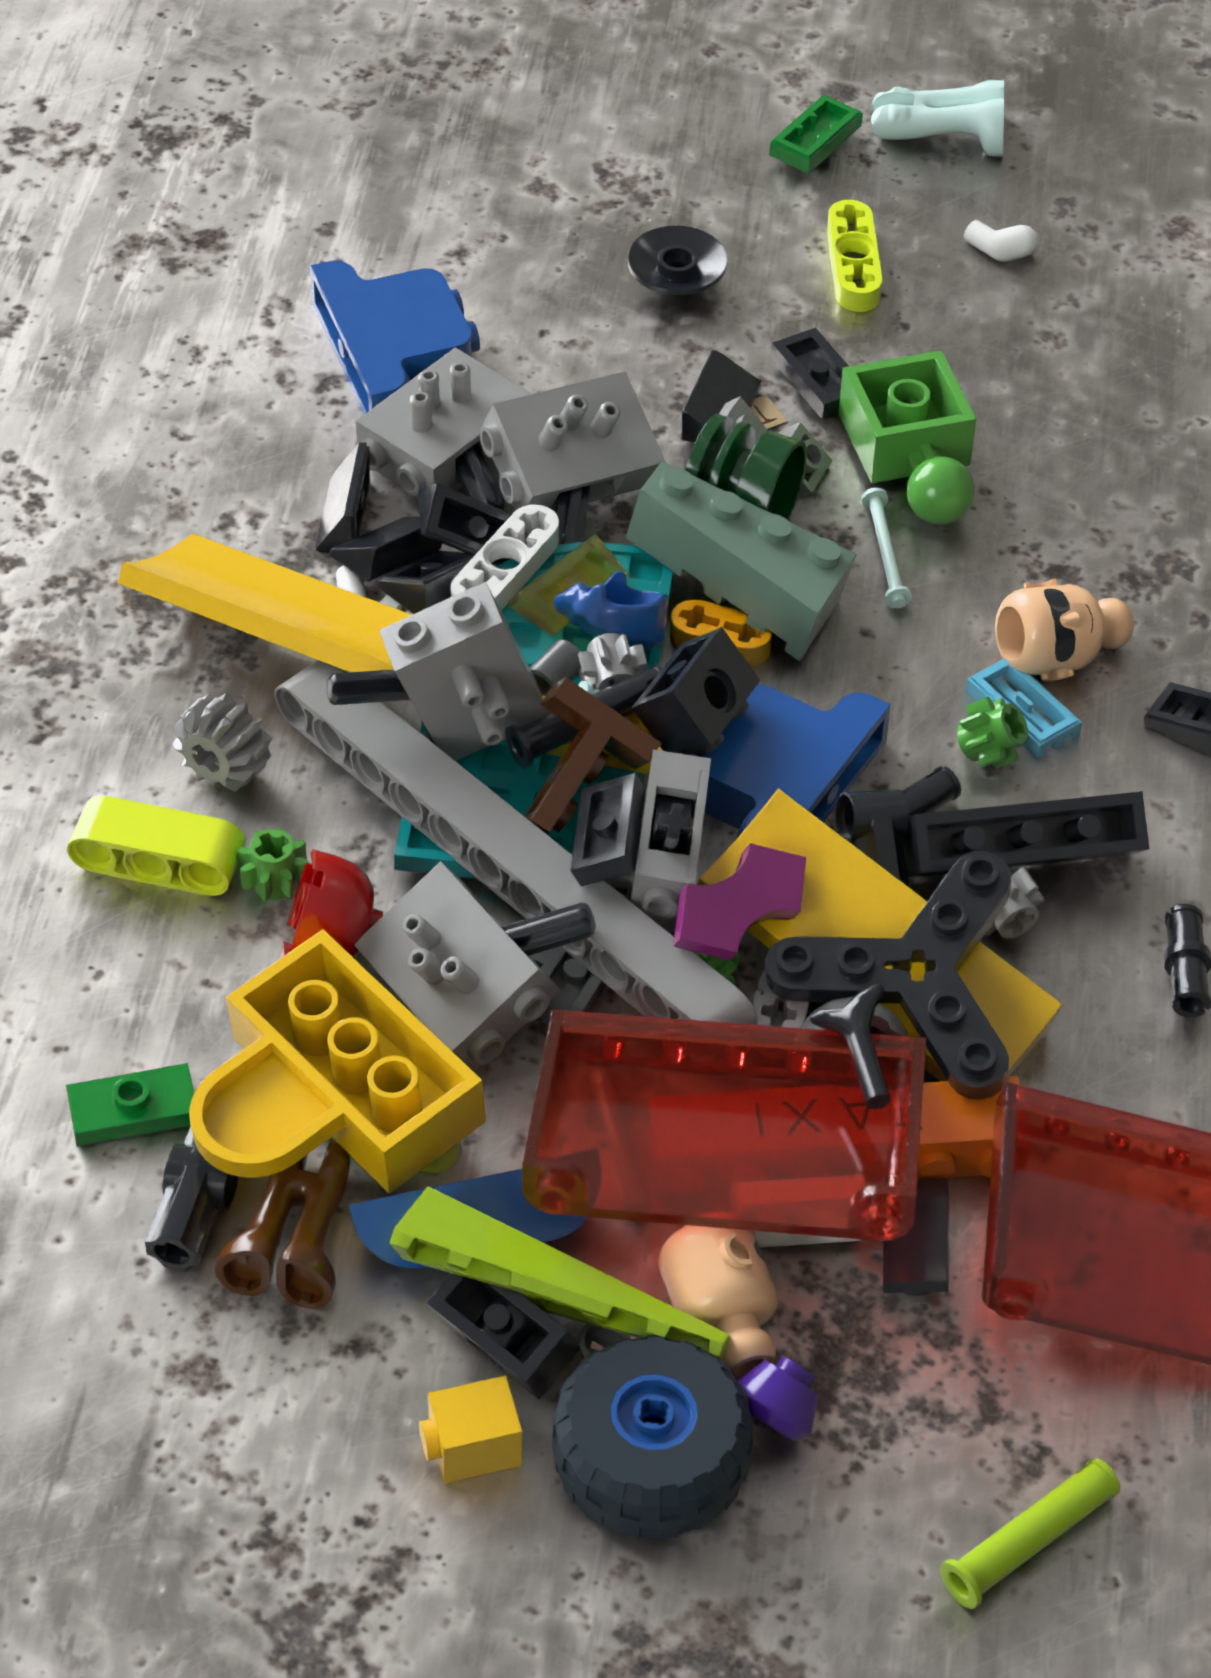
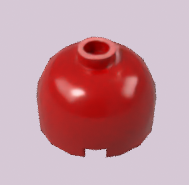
[281,849,383,959]

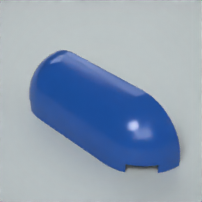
[349,1153,602,1268]

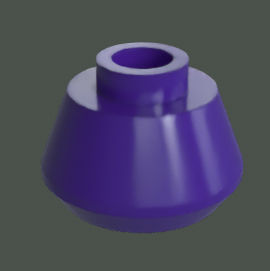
[737,1356,820,1441]

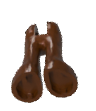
[214,1140,351,1309]

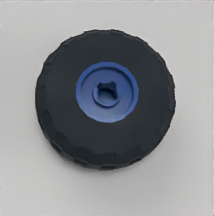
[552,1336,753,1539]

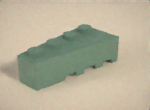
[626,461,857,661]

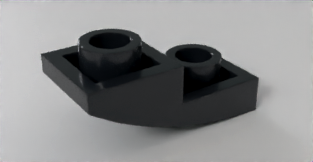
[883,1178,950,1296]

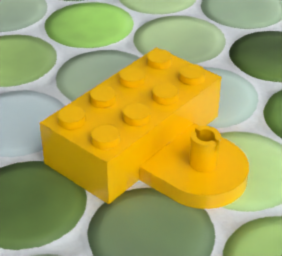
[189,929,486,1194]

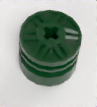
[685,413,807,521]

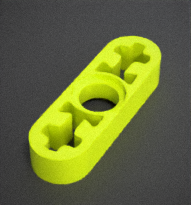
[827,200,882,312]

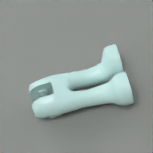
[871,80,1004,157]

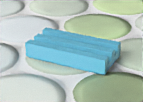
[965,659,1082,759]

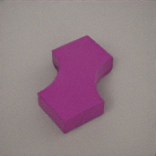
[673,843,806,960]

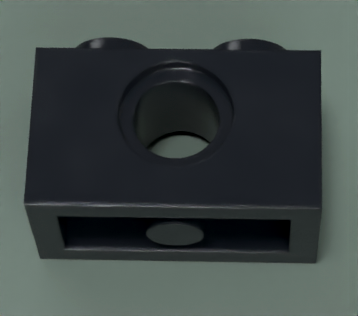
[632,627,760,757]
[426,1273,580,1399]

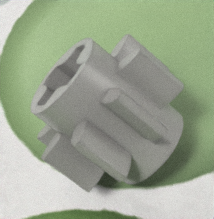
[578,633,648,691]
[984,867,1044,938]

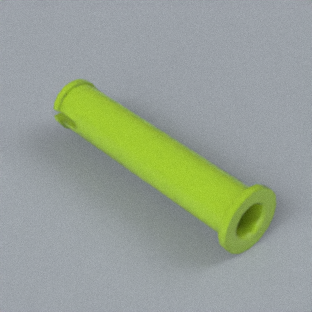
[940,1458,1121,1609]

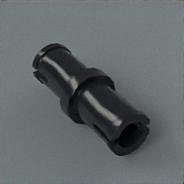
[1164,904,1211,1018]

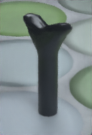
[810,984,891,1109]

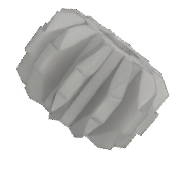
[172,693,272,792]

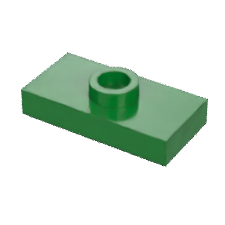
[769,94,863,174]
[66,1063,194,1147]

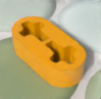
[670,600,772,667]

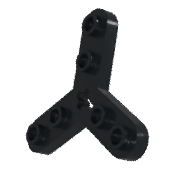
[765,851,1011,1100]

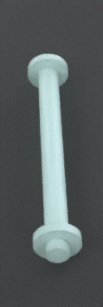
[861,488,912,608]

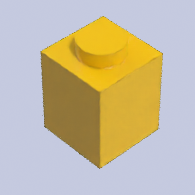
[419,1375,522,1483]

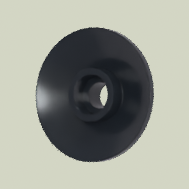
[628,226,727,295]

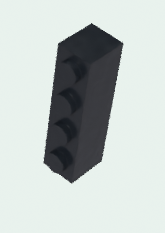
[903,791,1150,878]

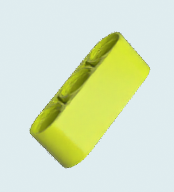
[67,796,246,896]

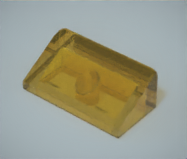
[508,533,629,636]

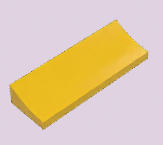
[117,533,412,672]
[697,788,1062,1081]

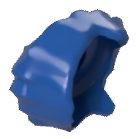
[553,571,668,651]

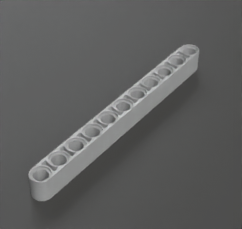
[274,660,757,1063]

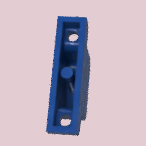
[310,261,480,414]
[690,684,891,839]

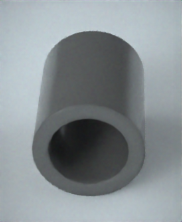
[530,640,581,696]

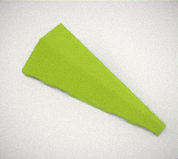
[389,1186,730,1361]

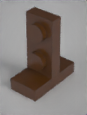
[524,677,662,834]

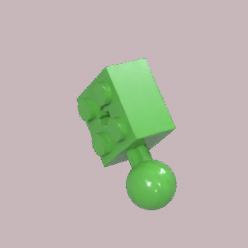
[838,350,976,525]

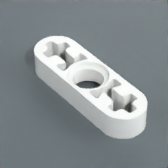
[451,505,559,611]

